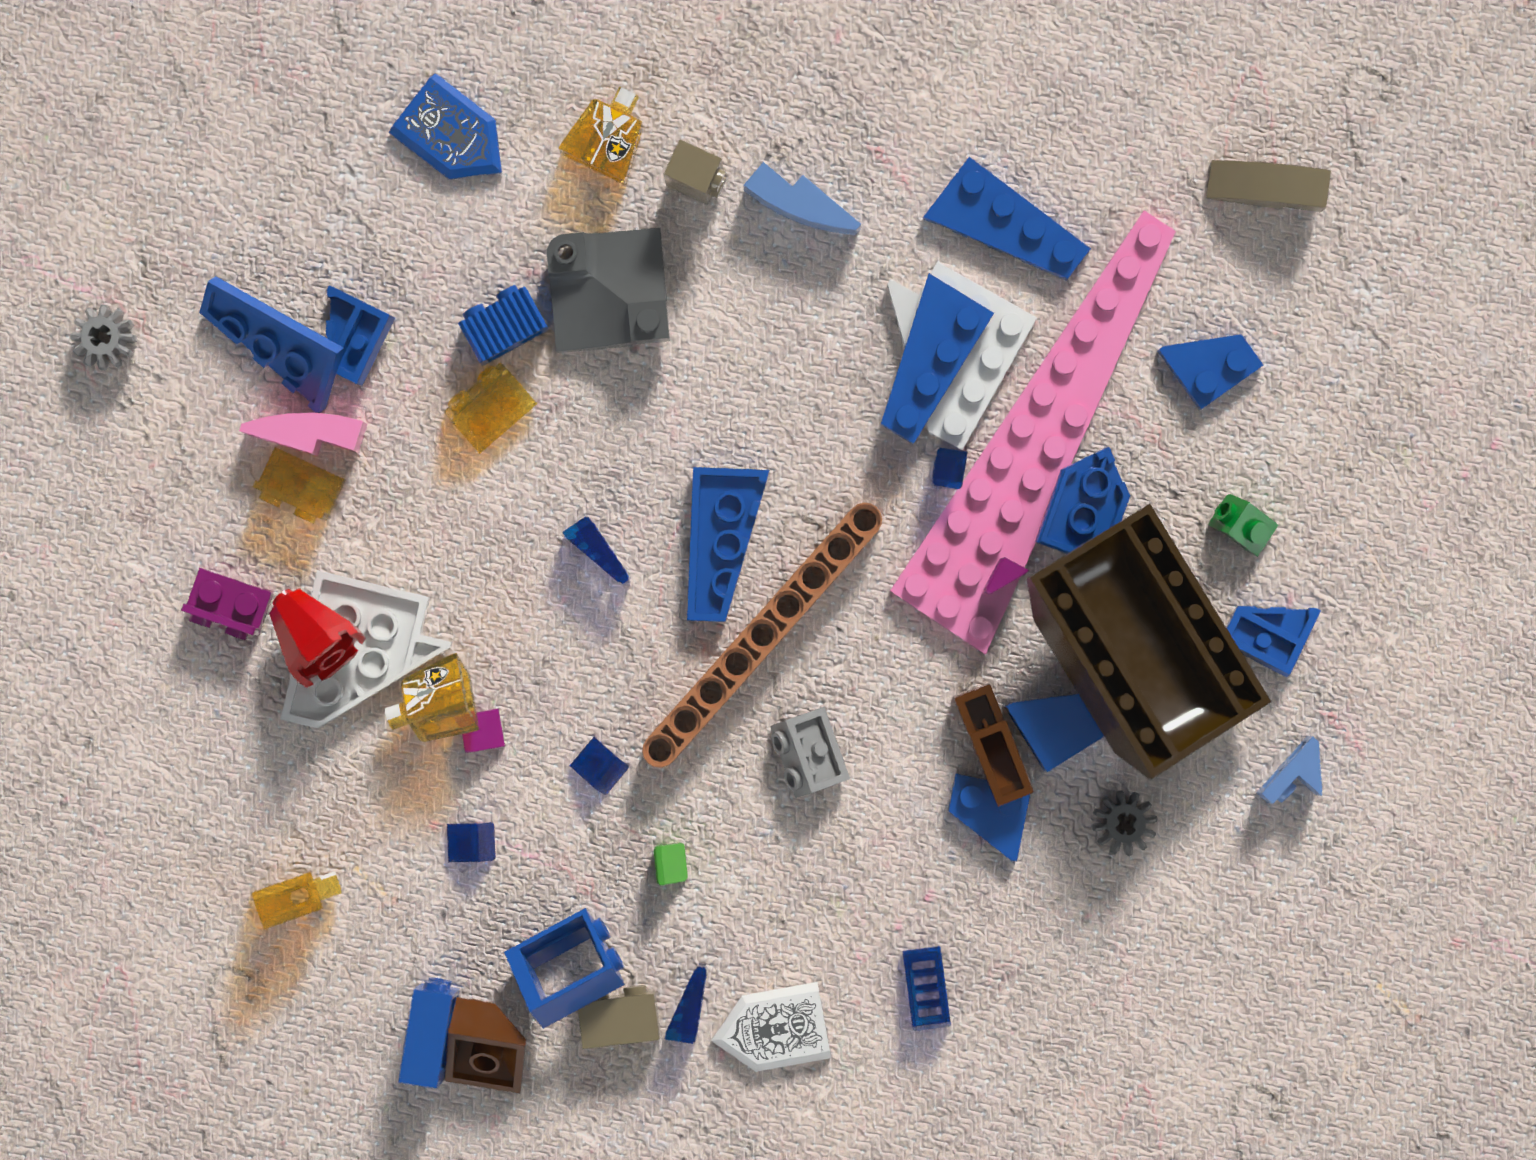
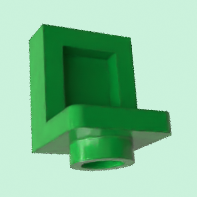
[1208,494,1279,557]

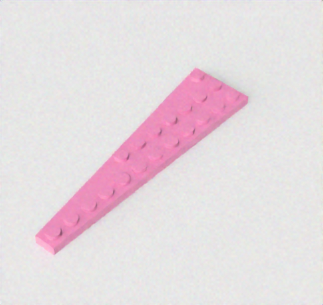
[890,211,1176,655]

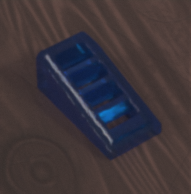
[562,516,631,585]
[902,946,951,1031]
[664,963,708,1044]

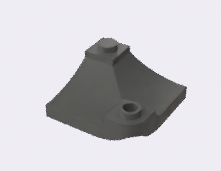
[547,228,670,353]

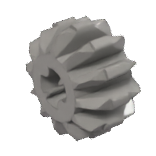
[70,305,137,371]

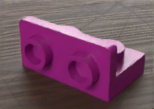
[181,568,274,640]

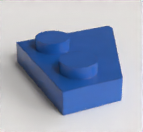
[326,285,396,386]
[1157,334,1264,410]
[1226,606,1321,678]
[948,773,1030,862]

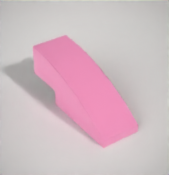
[239,413,368,456]

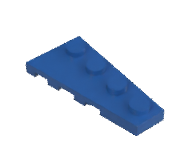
[923,157,1091,281]
[881,273,994,444]
[199,276,344,413]
[687,467,770,622]

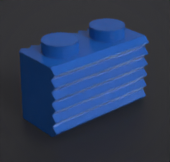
[458,285,549,366]

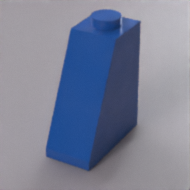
[1004,694,1104,772]

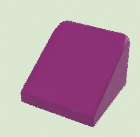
[983,557,1029,595]
[459,709,505,753]

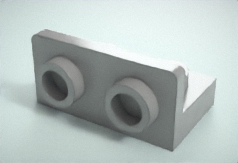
[770,707,850,798]

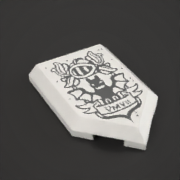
[711,982,831,1072]

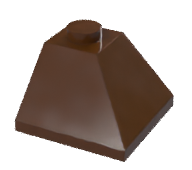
[445,997,526,1094]

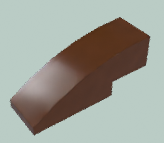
[953,683,1034,806]

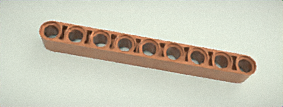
[642,503,882,768]

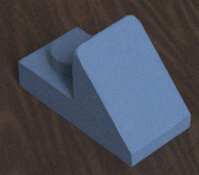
[1256,736,1322,804]

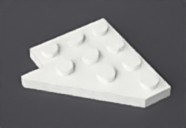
[887,262,1037,451]
[280,570,453,728]

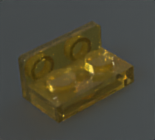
[444,362,537,454]
[252,447,346,524]

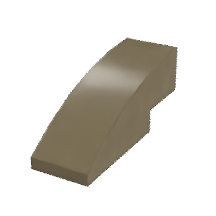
[1206,160,1331,212]

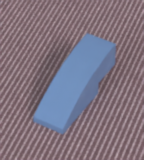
[744,162,861,235]

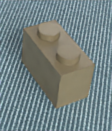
[663,139,727,205]
[578,985,661,1049]

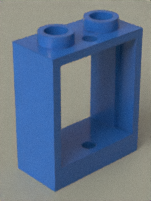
[504,908,625,1029]
[398,977,460,1089]

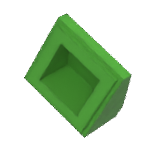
[654,843,688,885]

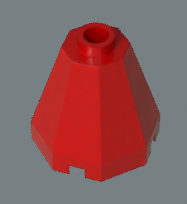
[269,589,366,688]

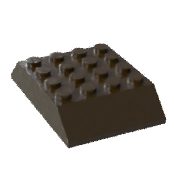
[1027,504,1272,780]

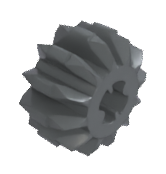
[1091,790,1158,856]

